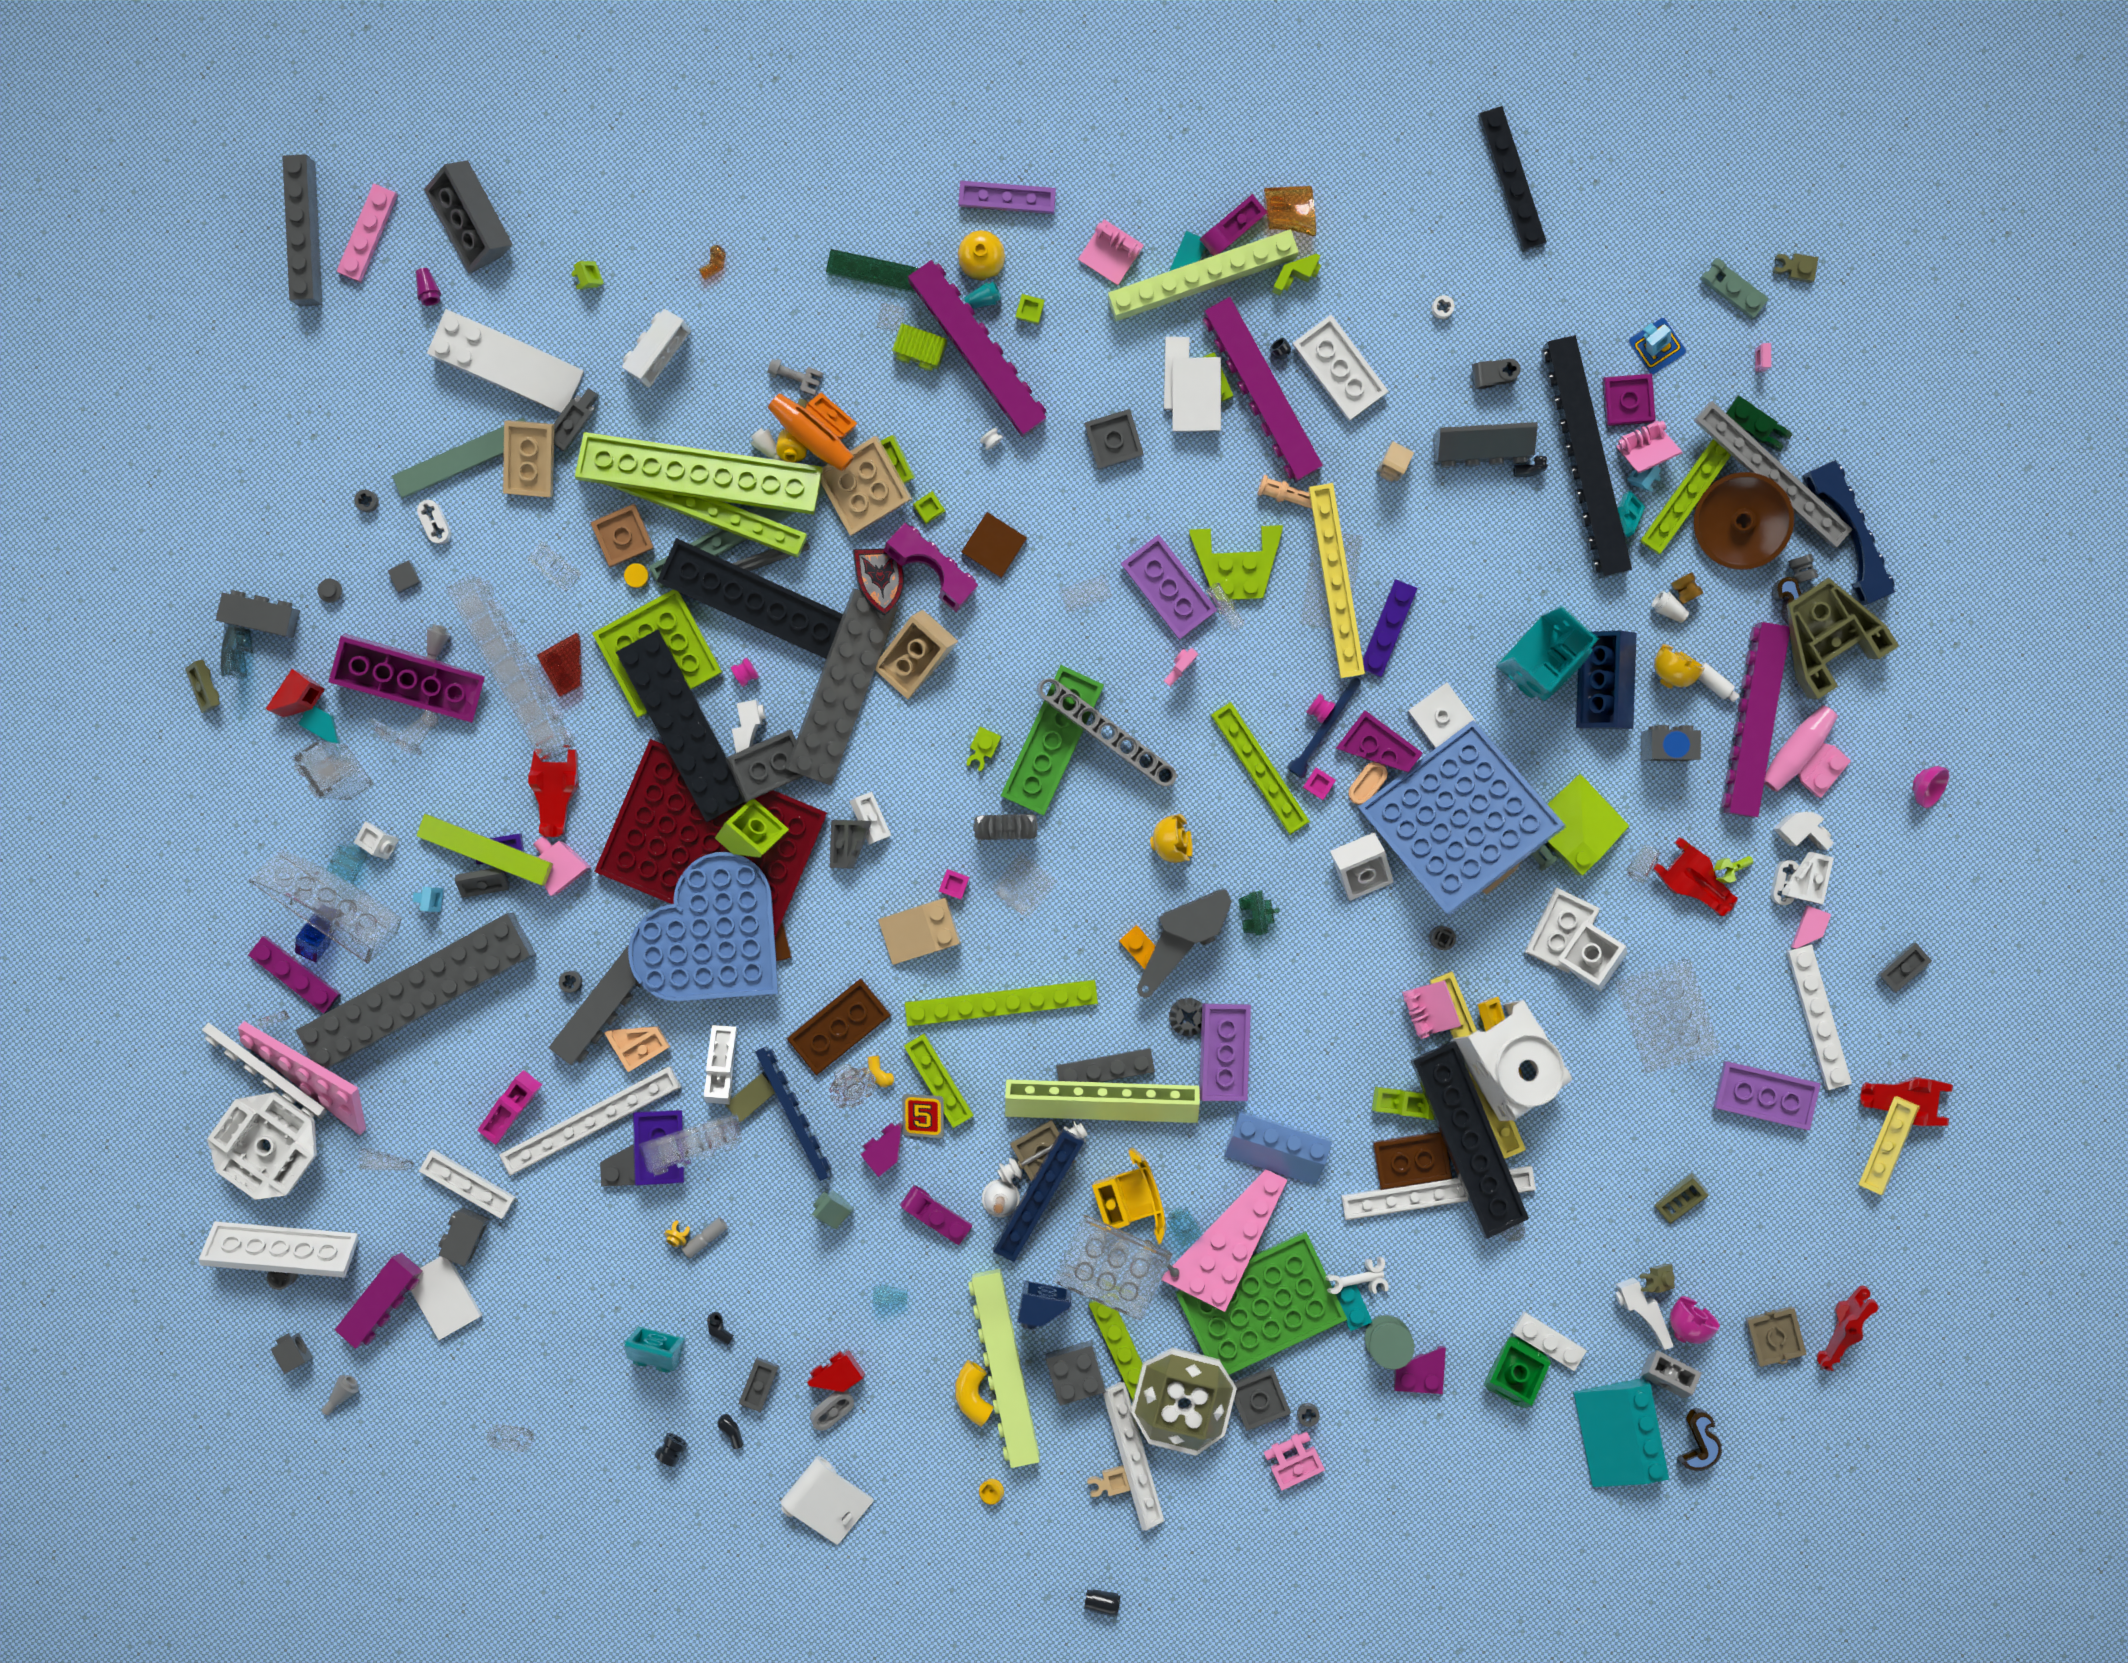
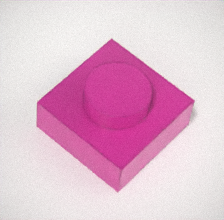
[1302,767,1336,800]
[939,869,970,900]

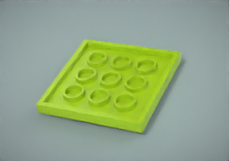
[592,590,723,718]

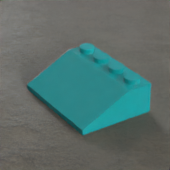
[1573,1378,1670,1487]

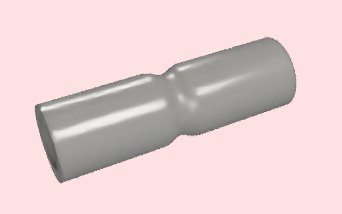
[682,1217,728,1259]

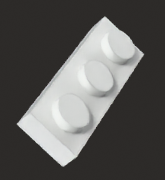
[1511,1311,1587,1371]

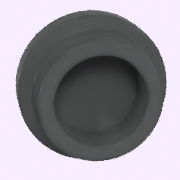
[317,578,342,603]

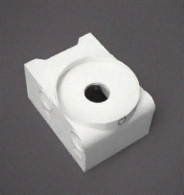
[1450,1000,1572,1121]

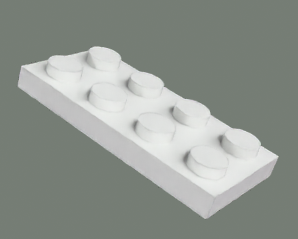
[1292,315,1389,421]

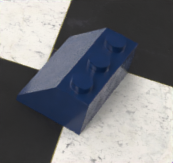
[1017,1280,1071,1329]

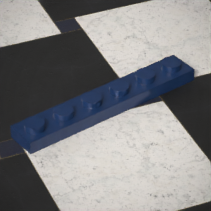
[755,1046,832,1181]
[993,1128,1084,1262]

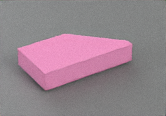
[1791,906,1831,949]

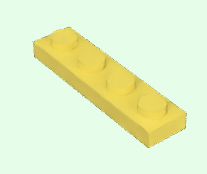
[1858,1096,1920,1195]

